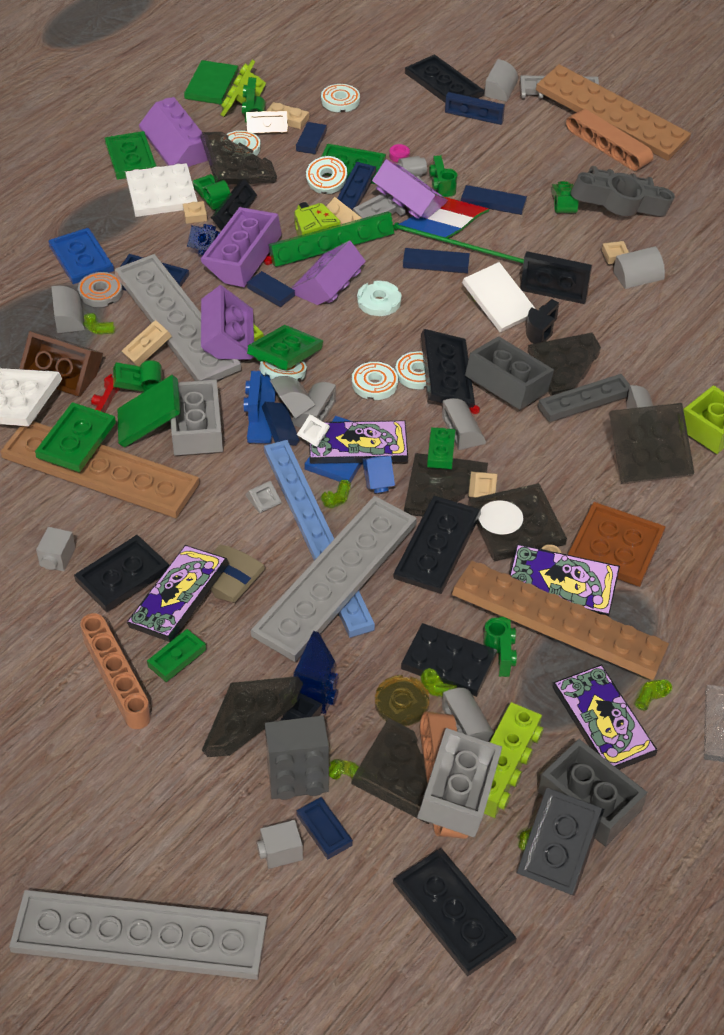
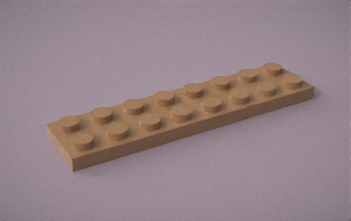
[536,64,691,161]
[0,421,199,518]
[452,561,669,680]

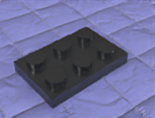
[521,251,592,304]
[74,535,169,612]
[401,623,497,697]
[517,788,605,896]

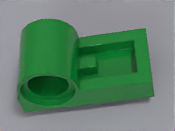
[242,77,266,122]
[429,155,457,197]
[193,174,230,210]
[552,181,579,213]
[113,360,162,392]
[427,427,456,469]
[483,617,517,677]

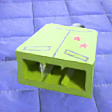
[294,202,340,236]

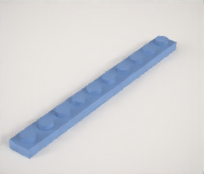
[264,440,375,638]

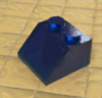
[293,631,339,715]

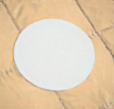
[479,501,523,534]

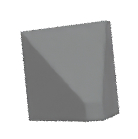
[245,481,282,514]

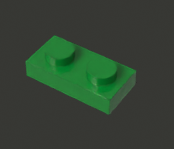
[147,629,206,682]

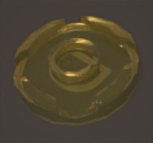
[375,675,429,726]

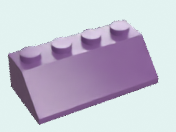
[139,97,210,167]
[201,207,282,287]

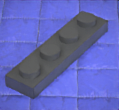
[538,374,630,422]

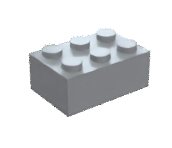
[171,380,223,456]
[417,728,502,838]

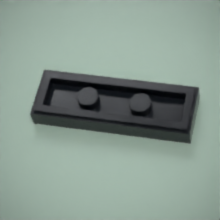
[211,179,257,231]

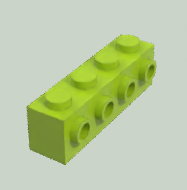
[484,702,544,818]

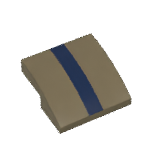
[210,544,265,603]

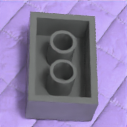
[465,336,554,410]
[265,716,329,800]
[538,739,648,847]

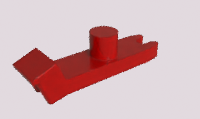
[91,374,120,413]

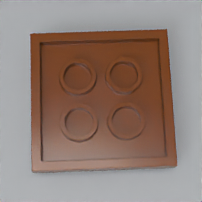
[568,502,666,587]

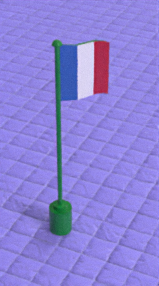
[393,196,524,264]

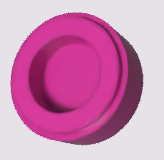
[389,144,410,163]

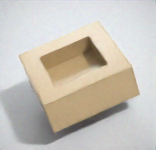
[183,201,207,224]
[602,241,629,264]
[469,472,497,499]

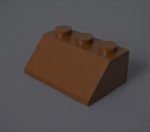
[19,331,103,397]

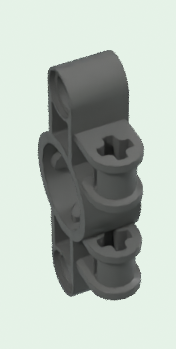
[571,166,675,216]

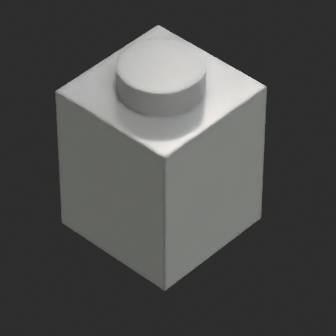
[36,527,75,571]
[256,820,303,869]

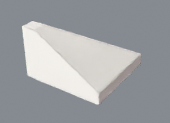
[297,415,330,447]

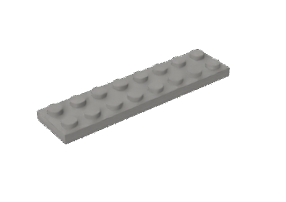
[115,254,241,381]
[251,496,417,662]
[9,890,267,980]

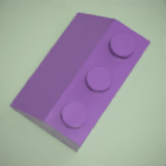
[372,159,448,219]
[291,241,366,305]
[201,285,254,359]

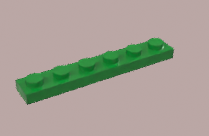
[269,211,395,267]

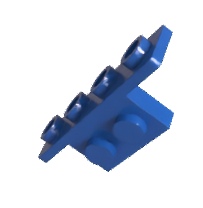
[244,371,276,443]

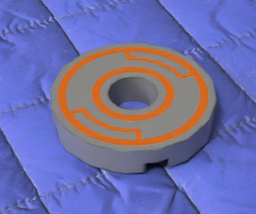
[78,272,123,307]

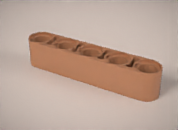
[566,109,653,171]
[80,613,151,729]
[420,712,468,839]

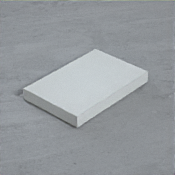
[462,262,535,332]

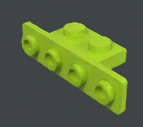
[220,59,266,117]

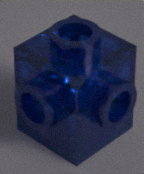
[187,224,220,255]

